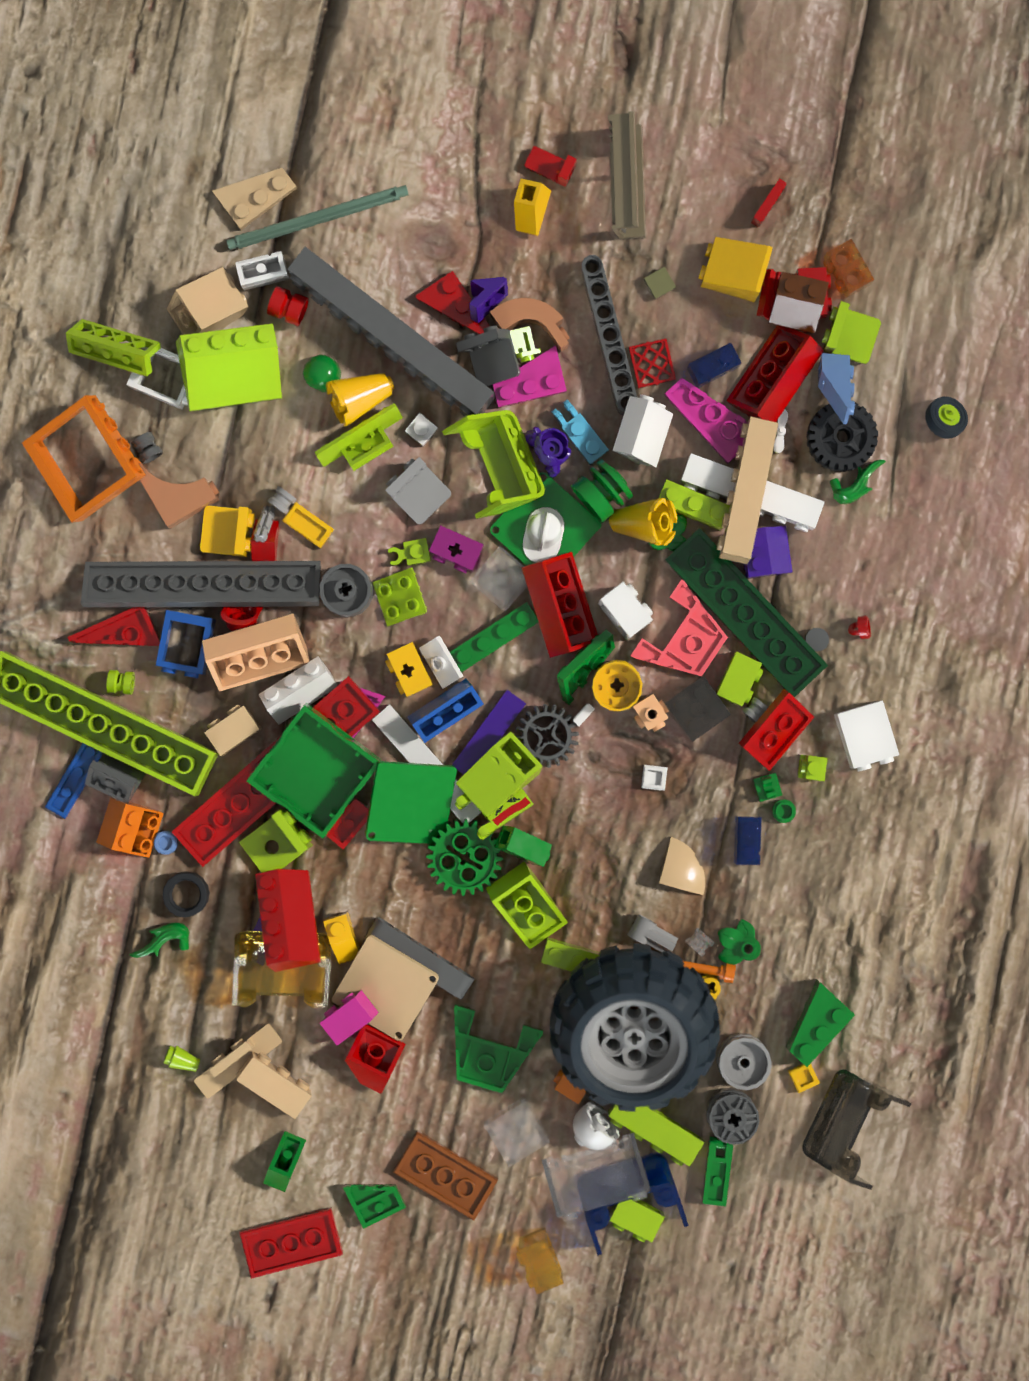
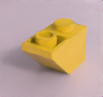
[514,178,551,236]

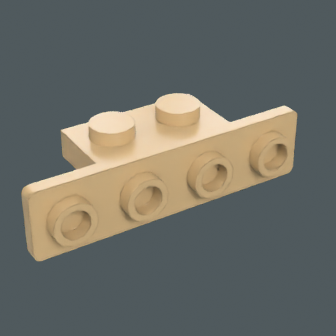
[194,1023,282,1098]

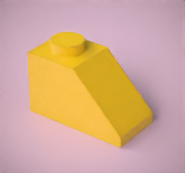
[323,912,360,964]

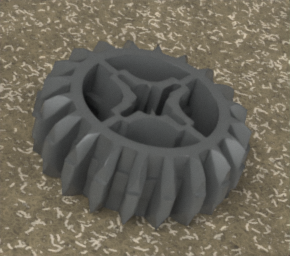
[516,704,579,768]

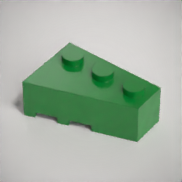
[786,979,855,1067]

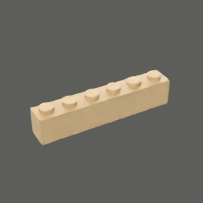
[717,417,778,564]

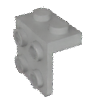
[385,457,451,525]

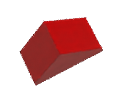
[251,519,279,561]

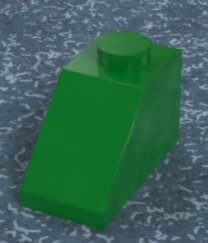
[263,1131,306,1192]

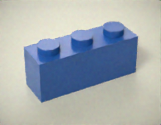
[407,679,484,743]

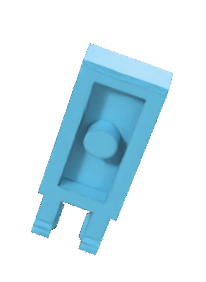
[551,399,609,465]

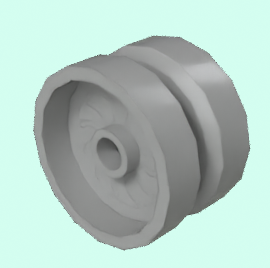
[716,1033,772,1090]

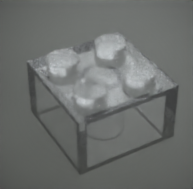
[484,1097,550,1167]

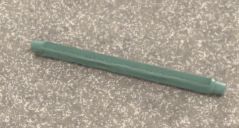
[226,185,409,250]

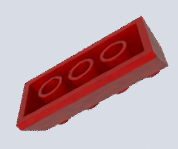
[726,326,824,422]
[521,552,598,658]
[255,869,321,972]

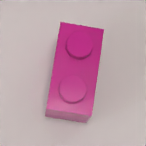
[320,990,379,1045]

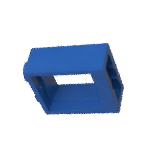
[155,610,216,678]

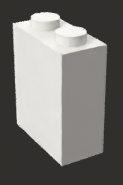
[613,395,673,468]
[834,700,899,772]

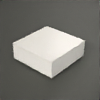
[572,704,595,727]
[641,765,668,791]

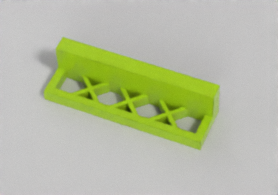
[65,319,161,377]

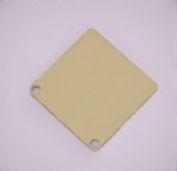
[332,935,439,1041]

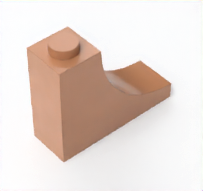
[139,462,220,529]

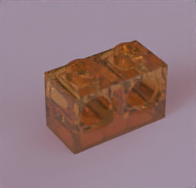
[823,239,874,298]

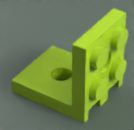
[239,808,313,873]

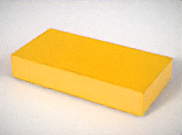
[282,502,334,549]

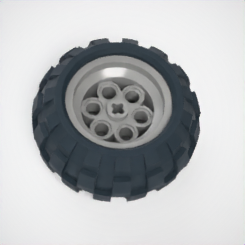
[549,944,720,1112]

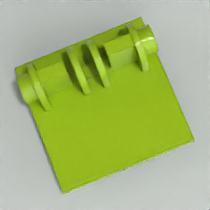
[372,567,427,627]

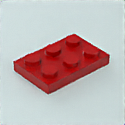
[738,689,814,771]

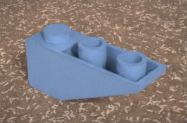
[818,353,855,424]

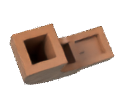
[490,298,570,352]

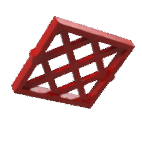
[629,338,676,389]

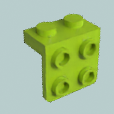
[822,301,881,364]

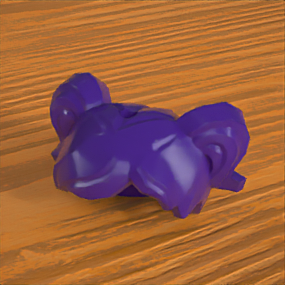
[525,427,571,478]

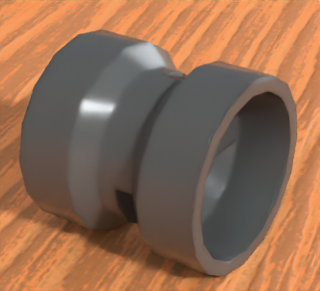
[131,432,163,464]

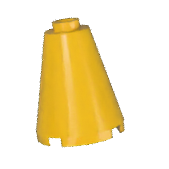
[326,373,394,427]
[609,498,677,546]

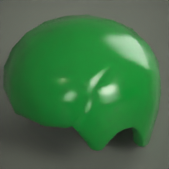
[303,354,342,392]

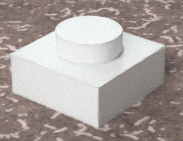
[405,413,438,447]

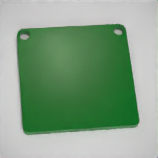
[490,472,602,566]
[365,761,457,844]

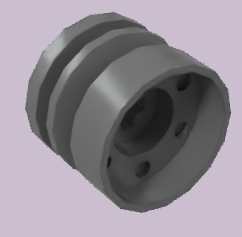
[706,1087,760,1145]

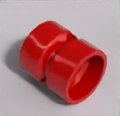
[267,286,309,327]

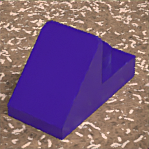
[469,277,508,323]

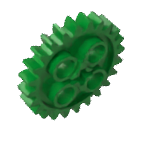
[426,818,503,896]

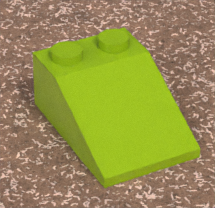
[486,862,568,949]

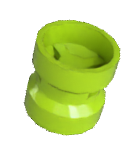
[107,670,135,695]

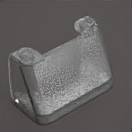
[541,1133,651,1222]

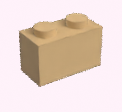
[204,705,262,756]

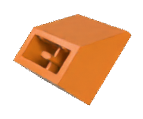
[96,797,164,858]

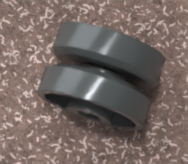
[320,564,373,617]

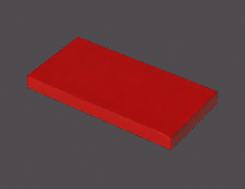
[239,1207,343,1279]

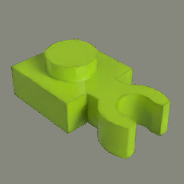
[388,538,431,566]

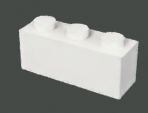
[258,656,338,725]

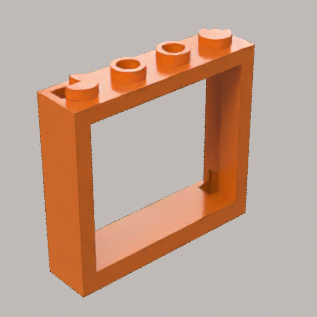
[22,395,146,523]

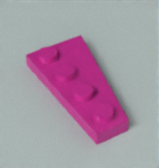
[664,378,747,464]

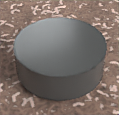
[805,628,829,652]

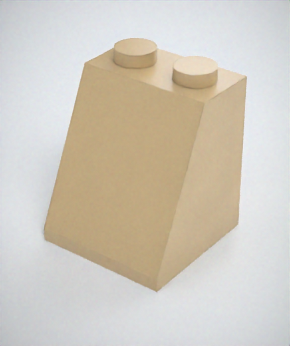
[167,267,248,335]

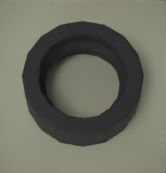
[162,871,210,918]

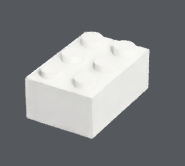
[598,582,653,641]

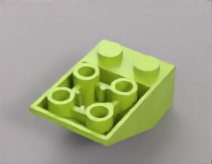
[456,731,543,818]

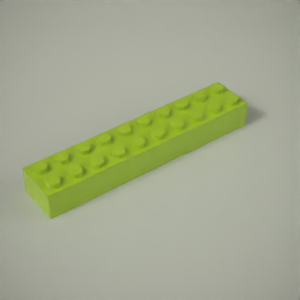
[0,651,219,796]

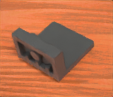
[85,753,147,804]

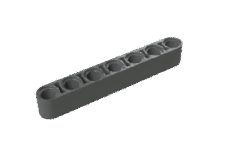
[581,255,637,416]

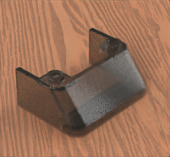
[802,1069,912,1190]

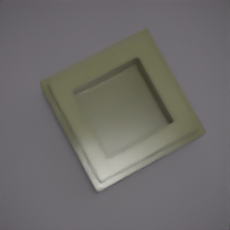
[644,267,676,300]

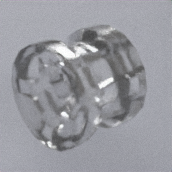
[685,927,715,957]

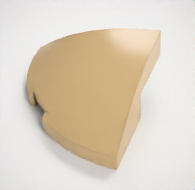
[658,837,705,895]

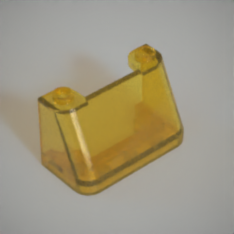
[232,931,331,1008]

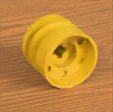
[592,660,642,711]

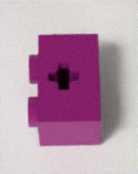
[429,525,484,574]

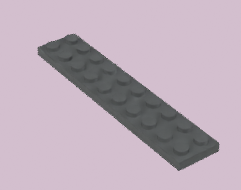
[81,561,321,607]

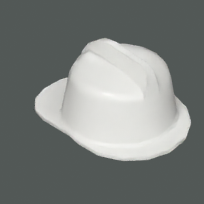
[523,507,564,563]

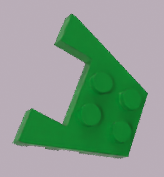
[454,1004,544,1093]

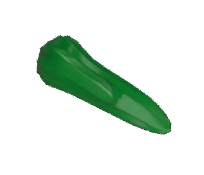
[830,460,886,505]
[129,923,190,958]

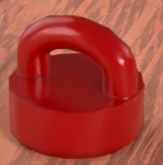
[848,615,871,640]

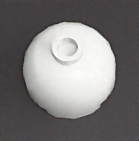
[573,1101,620,1151]

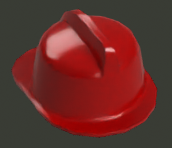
[220,607,263,631]

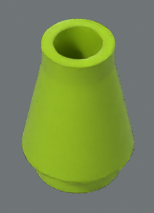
[163,1045,200,1072]

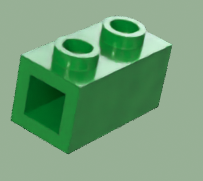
[495,825,552,867]

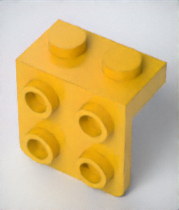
[200,506,254,557]

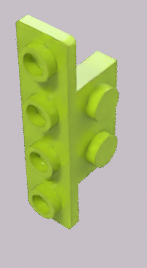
[315,403,403,471]

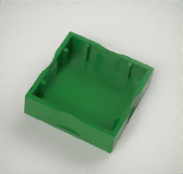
[247,703,382,839]

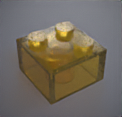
[516,1227,564,1294]

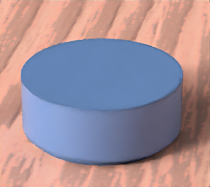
[154,831,179,855]

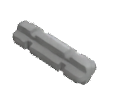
[254,505,275,543]

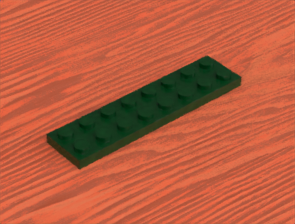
[664,528,828,697]

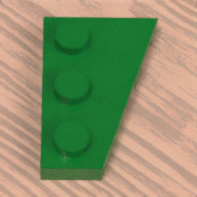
[557,630,615,705]

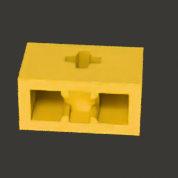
[385,642,433,697]

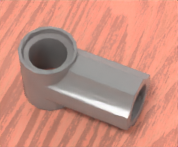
[627,914,678,953]

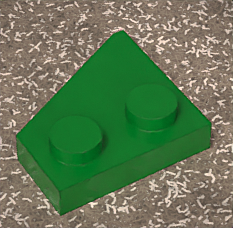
[343,1184,406,1229]

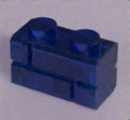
[687,343,742,388]
[734,816,762,865]

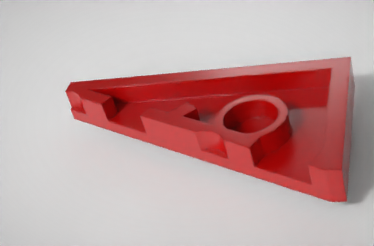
[415,271,490,334]
[67,607,160,646]

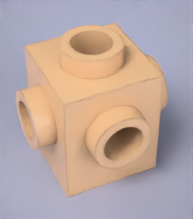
[632,694,669,732]

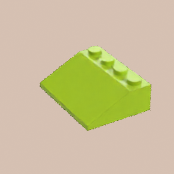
[176,323,282,412]

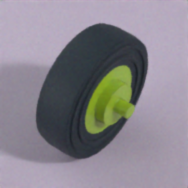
[925,396,968,439]

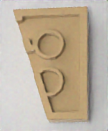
[212,168,297,230]

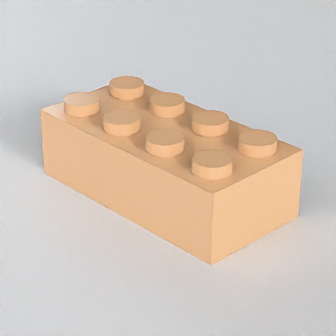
[202,614,309,692]

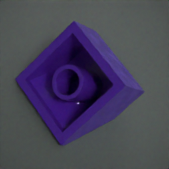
[743,526,793,579]

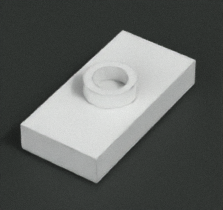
[419,636,463,689]

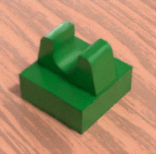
[752,773,783,802]

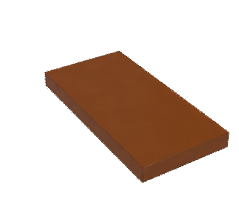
[393,1130,498,1221]

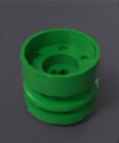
[570,459,633,523]

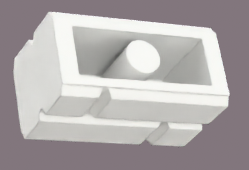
[235,251,289,291]

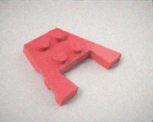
[630,579,728,677]

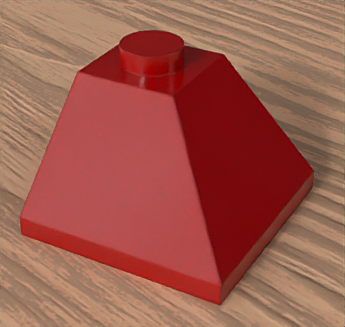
[345,1024,406,1094]

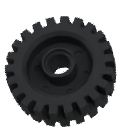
[806,403,878,472]

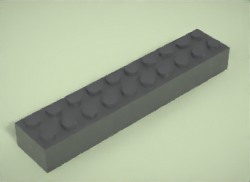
[288,247,494,417]

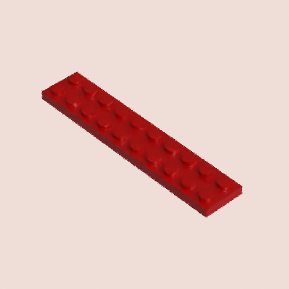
[172,676,380,867]

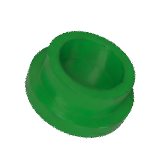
[772,799,796,823]

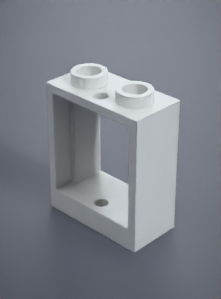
[126,347,188,410]

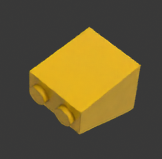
[698,237,773,302]

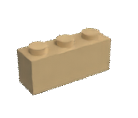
[236,1052,312,1119]

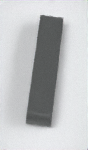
[365,917,475,999]

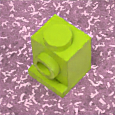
[797,754,827,781]

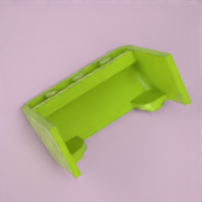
[442,410,545,519]

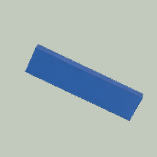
[45,743,103,819]

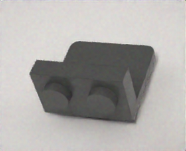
[456,326,520,387]

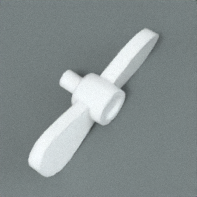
[773,409,788,454]

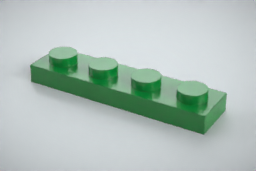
[450,602,539,673]

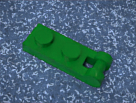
[702,1136,733,1207]

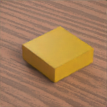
[788,1064,820,1093]

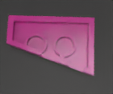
[493,346,567,408]

